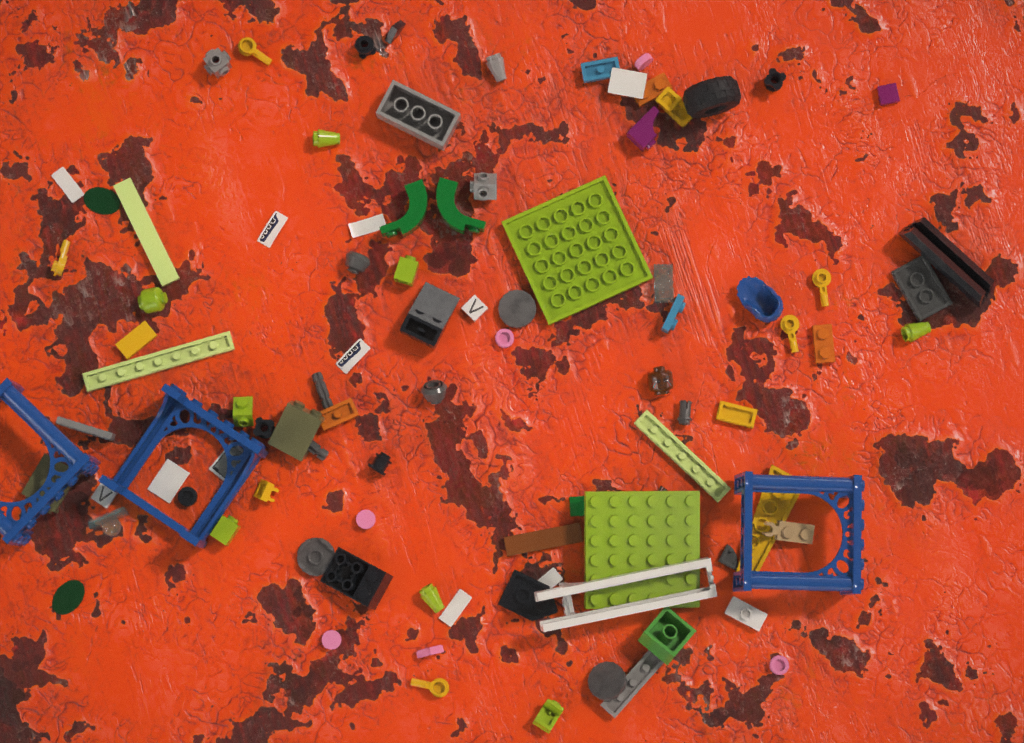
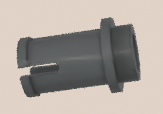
[677,400,692,425]

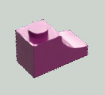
[627,106,659,152]

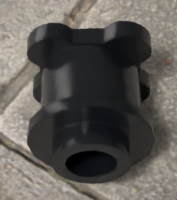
[354,35,376,59]
[764,68,786,92]
[253,417,275,439]
[368,451,392,476]

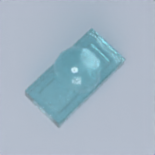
[653,264,674,303]
[87,507,129,537]

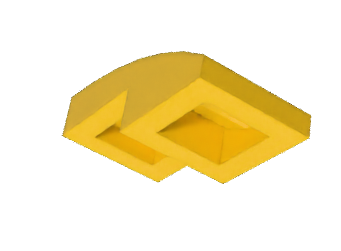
[655,87,692,128]

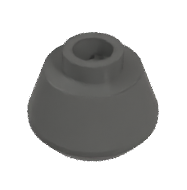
[345,251,370,275]
[421,380,447,404]

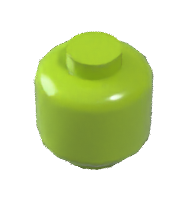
[138,287,168,313]

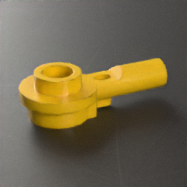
[238,37,273,66]
[51,240,71,276]
[812,269,831,307]
[780,315,799,353]
[410,678,449,697]

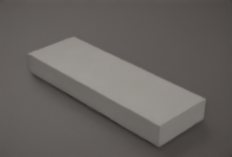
[56,416,116,442]

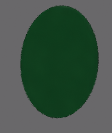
[84,187,120,215]
[52,580,85,615]

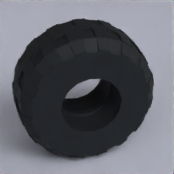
[683,76,741,118]

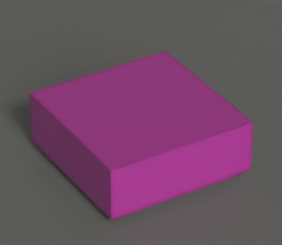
[877,83,900,106]

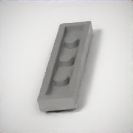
[600,650,664,718]

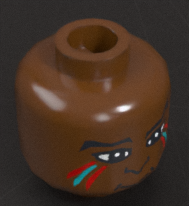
[648,366,674,395]

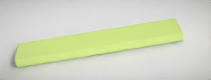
[113,178,180,287]
[633,410,731,503]

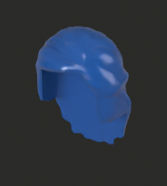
[737,276,783,323]

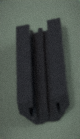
[898,217,994,308]

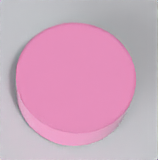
[634,53,653,71]
[495,329,514,348]
[356,510,376,529]
[322,630,342,650]
[769,655,789,675]

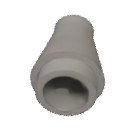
[486,53,507,82]

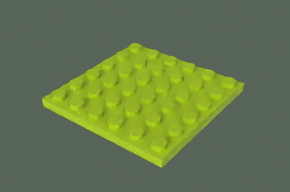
[501,175,653,325]
[584,491,700,609]

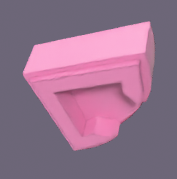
[416,645,444,658]

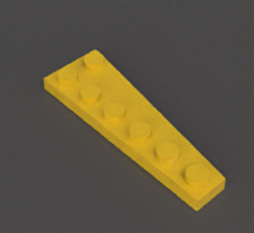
[735,465,800,572]

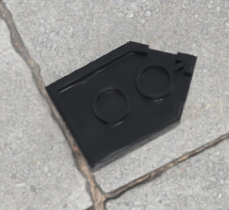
[498,569,558,621]

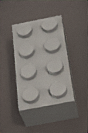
[376,80,461,151]

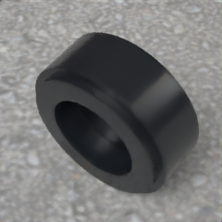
[178,487,198,506]

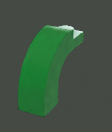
[436,177,486,234]
[379,179,428,238]

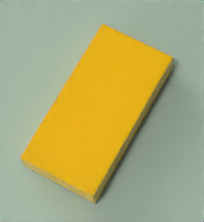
[115,321,158,360]
[715,400,758,429]

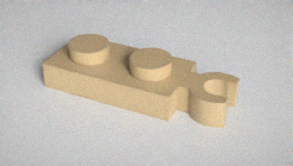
[762,520,815,544]

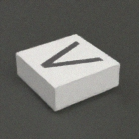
[461,295,488,322]
[91,483,118,509]

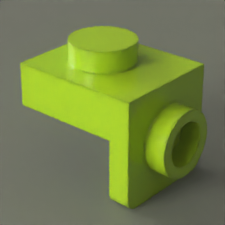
[232,396,254,427]
[532,699,564,734]

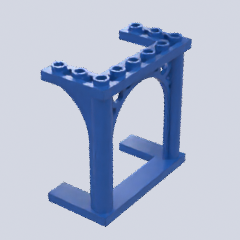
[0,378,101,546]
[98,383,268,549]
[733,471,865,595]

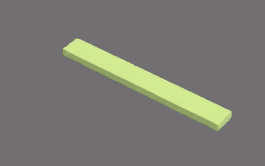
[82,331,235,392]

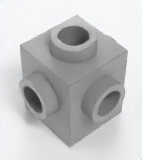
[203,47,232,79]
[470,172,497,201]

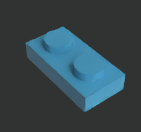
[580,57,620,83]
[661,294,686,334]

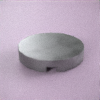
[498,290,536,328]
[297,538,335,576]
[588,661,627,701]

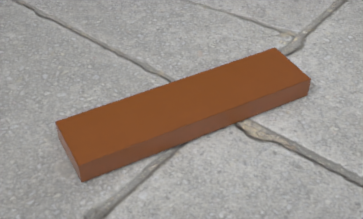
[504,523,583,556]

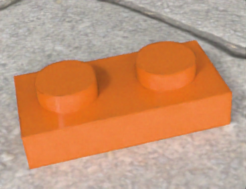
[634,72,673,107]
[812,324,835,364]
[319,398,359,431]

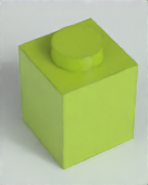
[394,255,419,286]
[210,515,241,546]

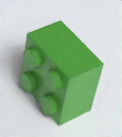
[637,607,696,666]

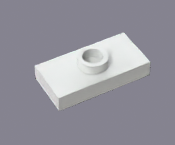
[724,596,768,632]

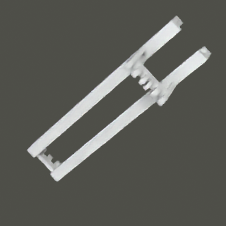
[534,557,718,632]

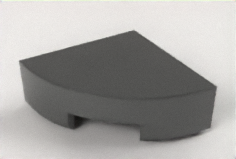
[718,544,738,570]

